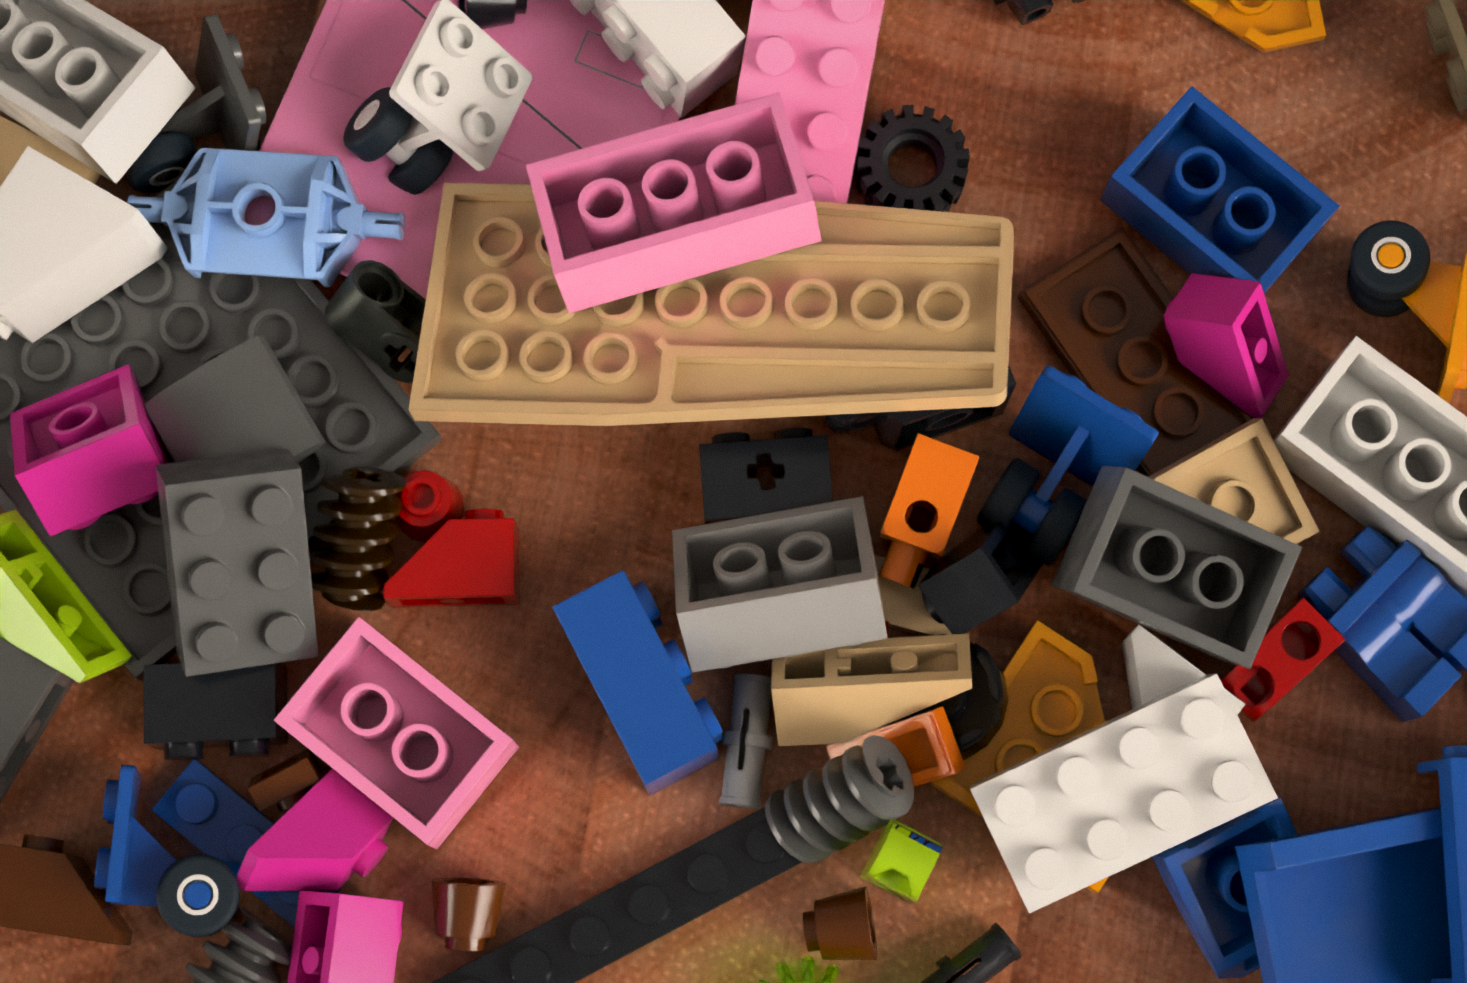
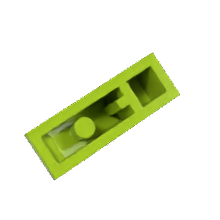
[0,509,132,683]

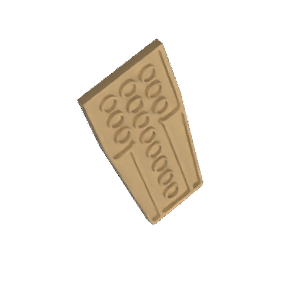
[408,183,1014,426]

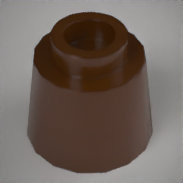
[432,877,506,951]
[803,886,877,960]

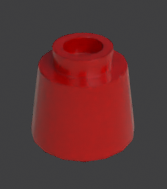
[395,470,464,543]

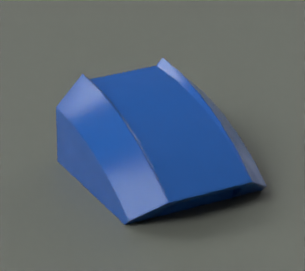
[1152,796,1297,979]

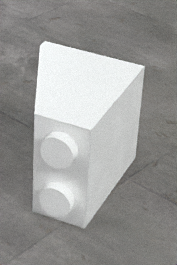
[0,146,168,343]

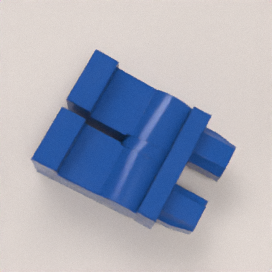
[1298,525,1467,722]

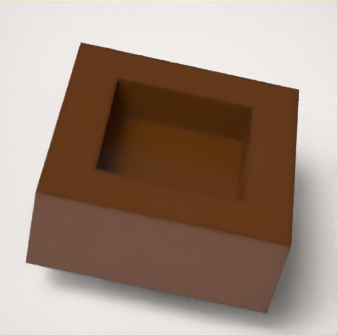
[247,749,322,812]

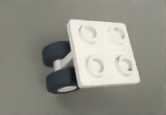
[343,0,532,195]

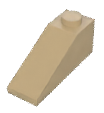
[771,633,973,746]

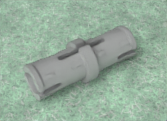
[719,674,773,809]

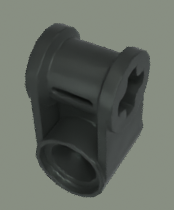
[325,260,426,383]

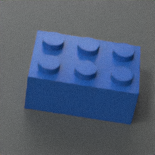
[1100,86,1340,295]
[552,570,723,796]

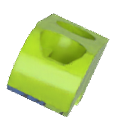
[859,820,943,904]

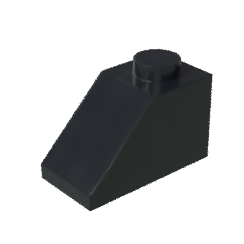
[918,521,1043,634]

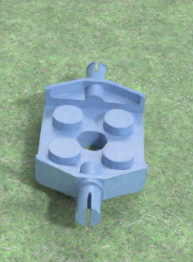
[127,148,405,287]

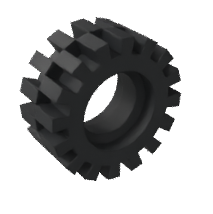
[855,105,970,212]

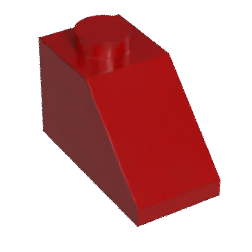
[383,508,520,608]

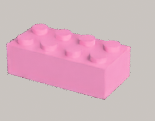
[735,0,885,204]
[526,92,821,313]

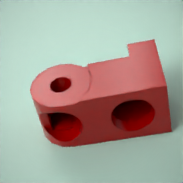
[1220,597,1346,722]

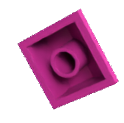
[10,364,168,537]

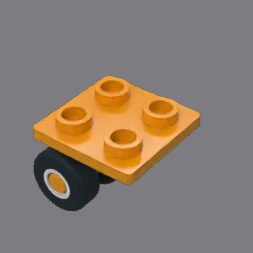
[1347,220,1467,403]

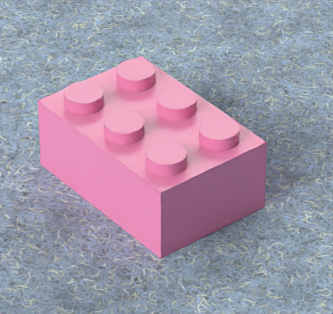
[274,617,519,849]

